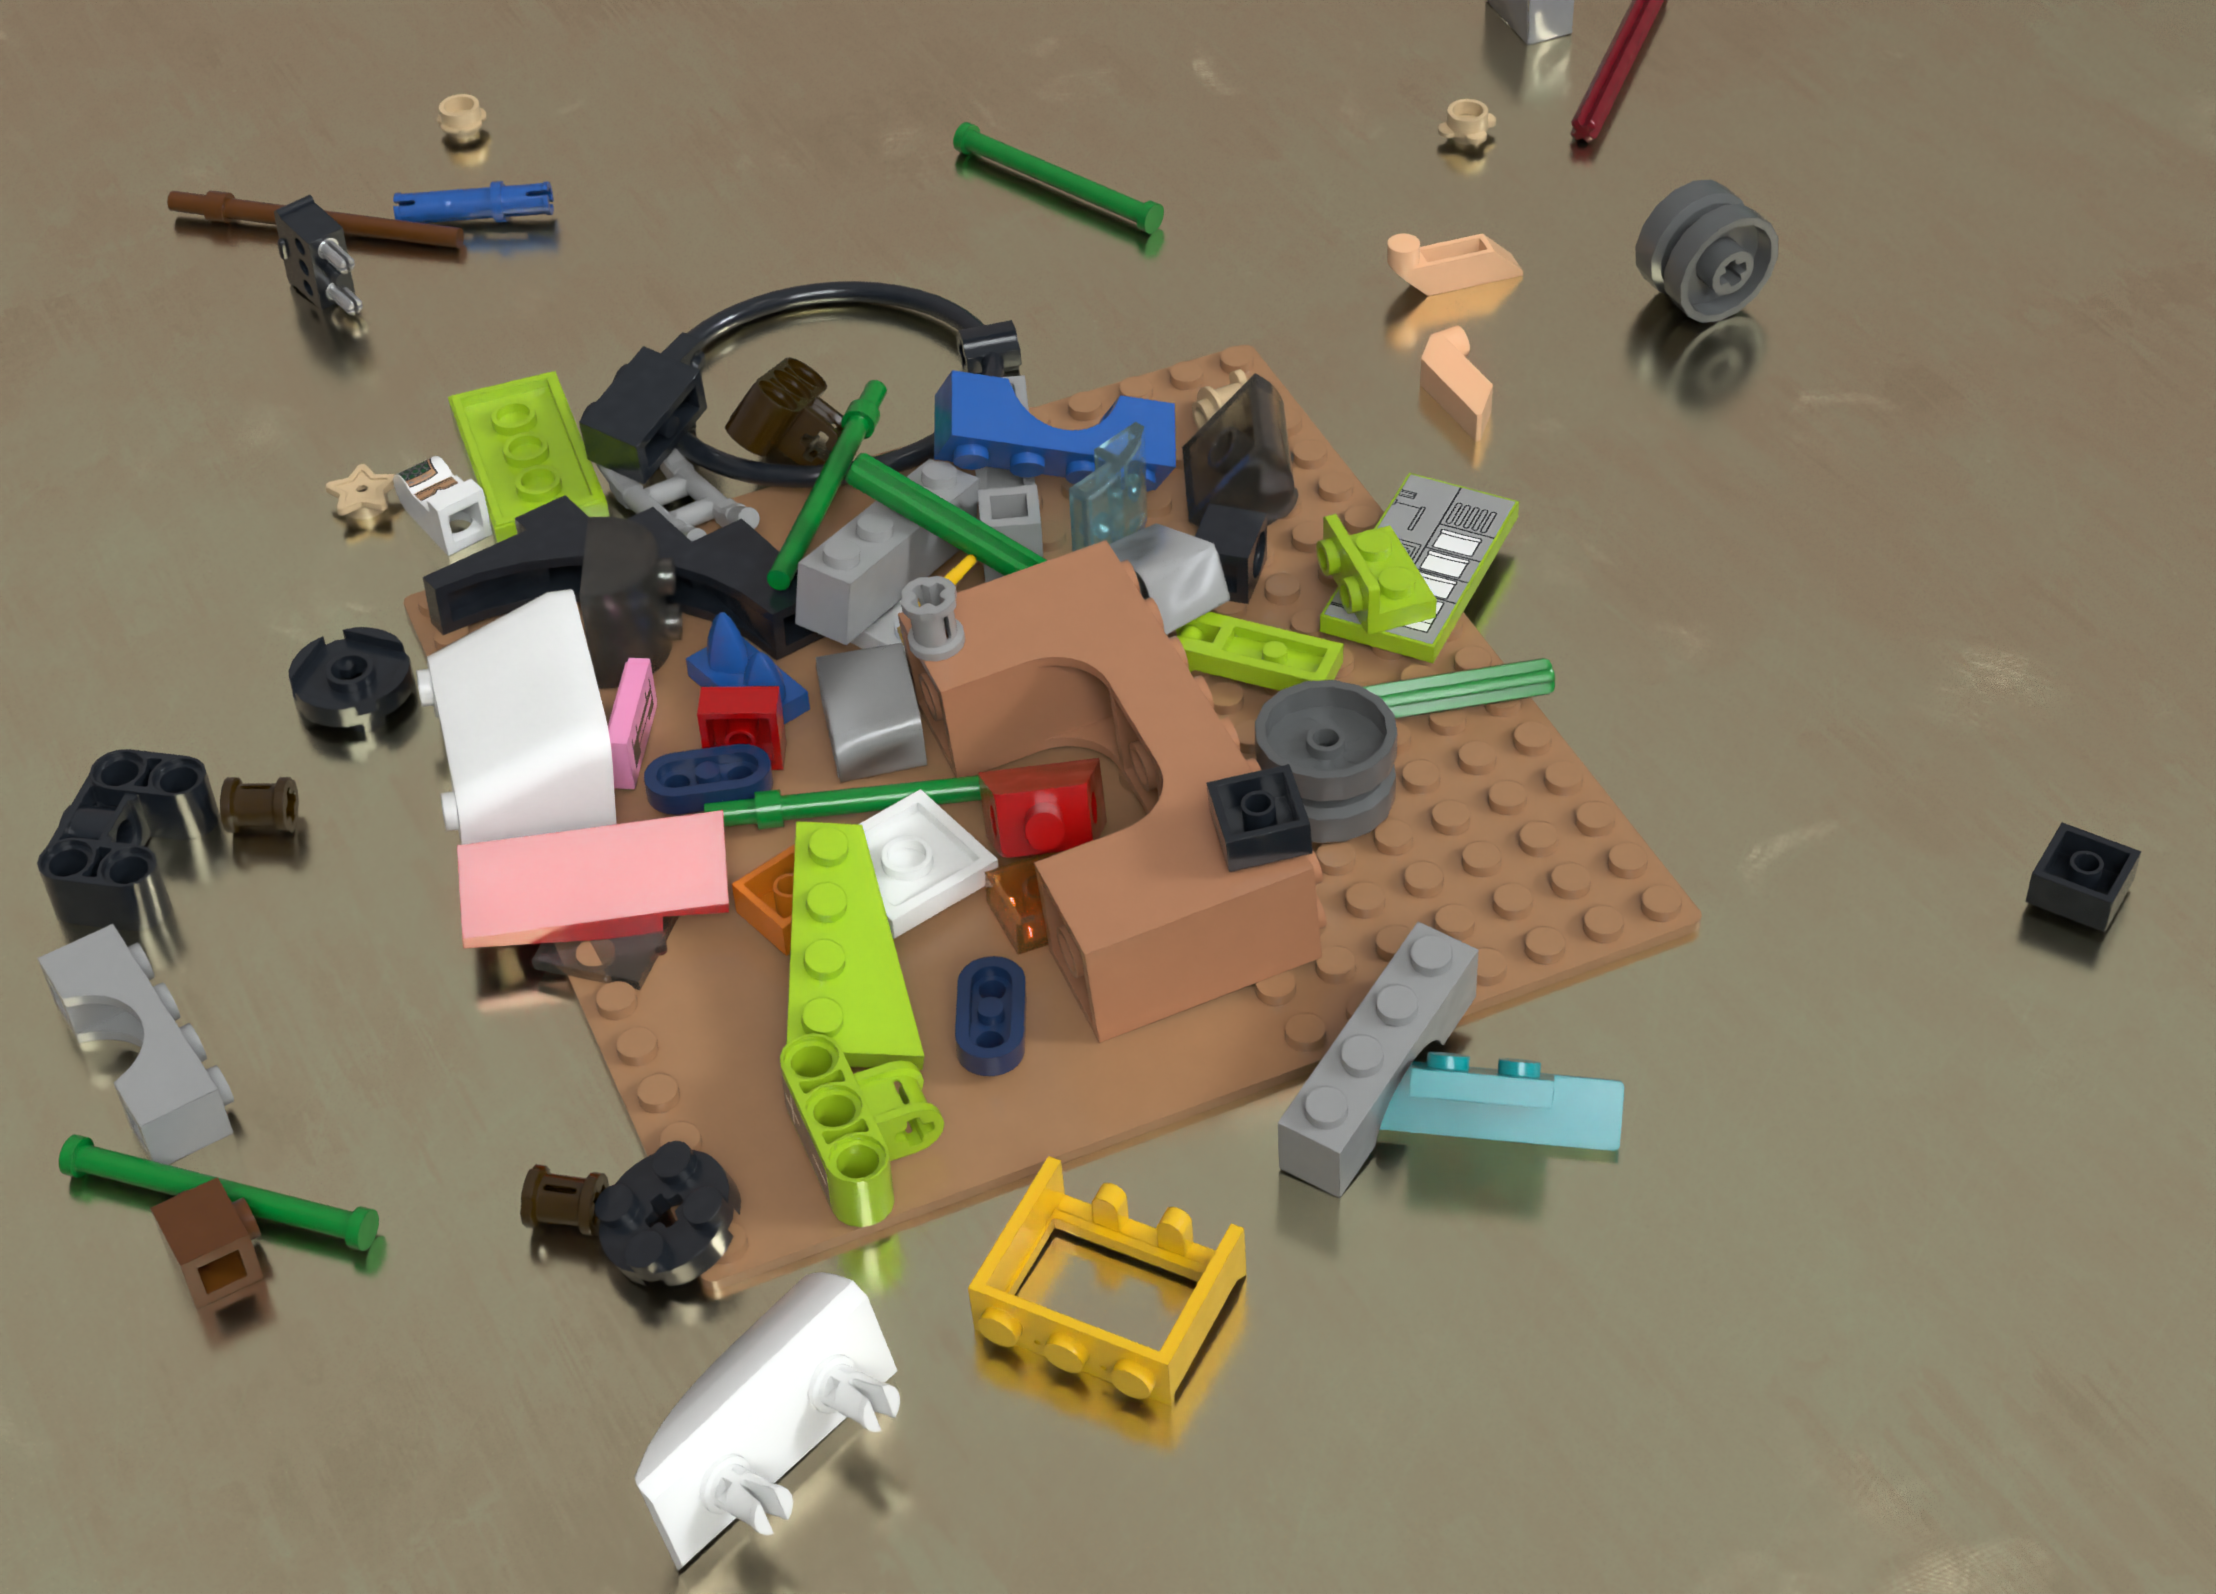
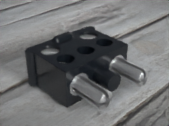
[274,195,363,315]

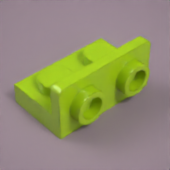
[1316,514,1437,635]

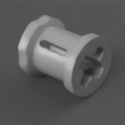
[901,576,966,661]

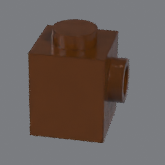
[150,1177,264,1309]

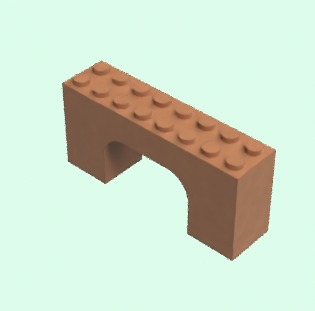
[898,540,1327,1043]

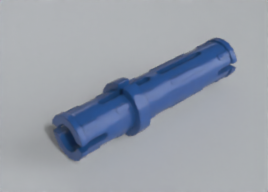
[393,181,554,223]

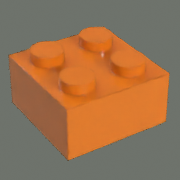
[732,844,795,956]

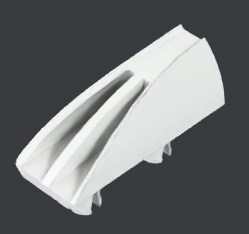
[635,1272,900,1571]

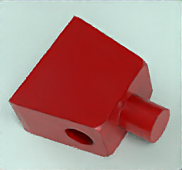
[978,758,1107,858]

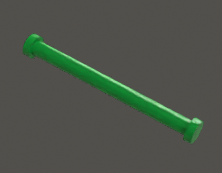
[953,122,1164,234]
[59,1134,379,1251]

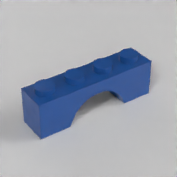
[934,370,1176,493]

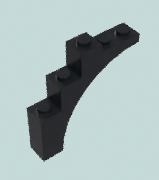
[423,495,826,661]

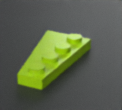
[786,821,925,1070]

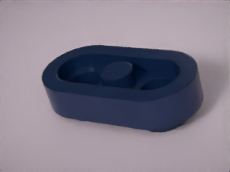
[644,744,773,815]
[955,956,1027,1076]

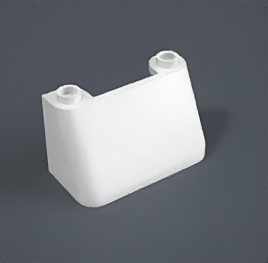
[416,589,616,845]

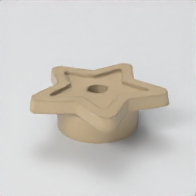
[326,464,395,519]

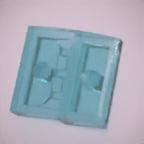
[1069,422,1147,552]

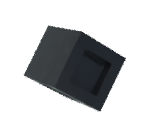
[1195,504,1267,604]

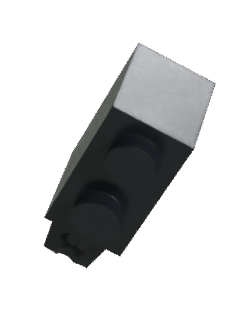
[579,332,707,485]

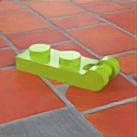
[1176,612,1344,691]

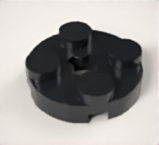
[288,627,415,733]
[594,1141,741,1286]

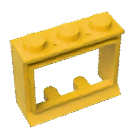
[968,1156,1247,1406]

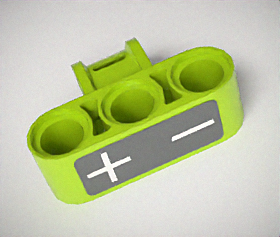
[780,1033,945,1227]

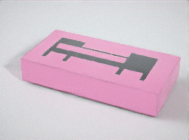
[608,658,657,789]

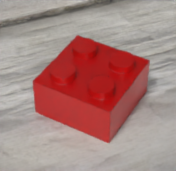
[697,686,787,770]

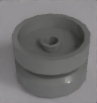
[1635,179,1779,323]
[1255,680,1398,843]

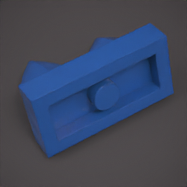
[686,612,810,724]

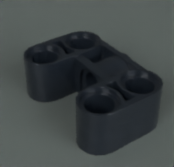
[37,749,220,931]

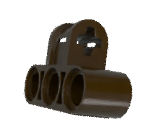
[725,357,843,465]

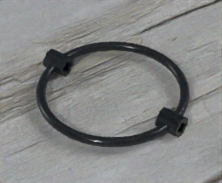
[675,281,1022,488]

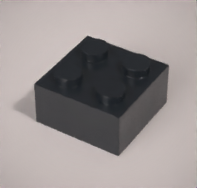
[1206,764,1313,872]
[2025,822,2142,932]

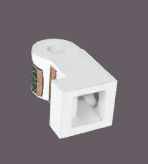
[393,456,493,556]

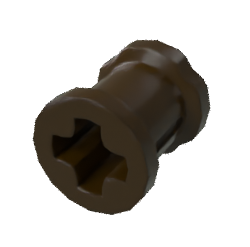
[220,777,299,833]
[520,1164,609,1237]

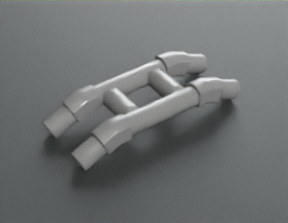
[596,448,760,541]

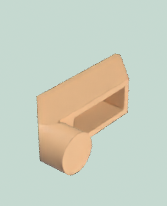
[1387,233,1523,296]
[1420,325,1493,442]

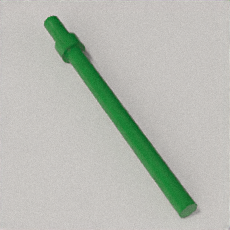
[767,380,887,590]
[704,775,982,830]

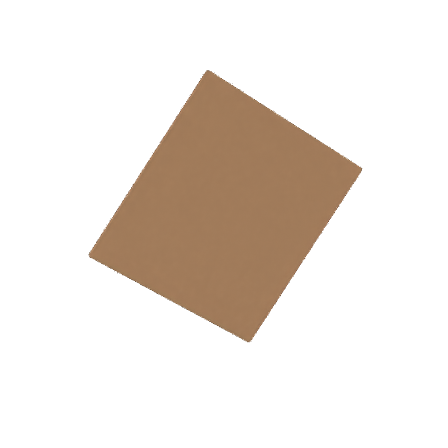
[403,345,1702,1290]

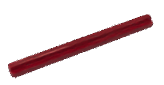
[1570,0,1664,143]

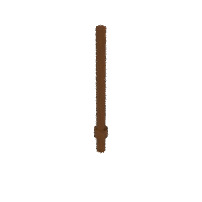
[167,190,464,249]

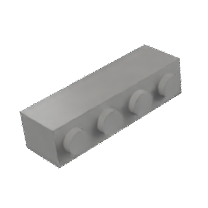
[795,458,980,645]

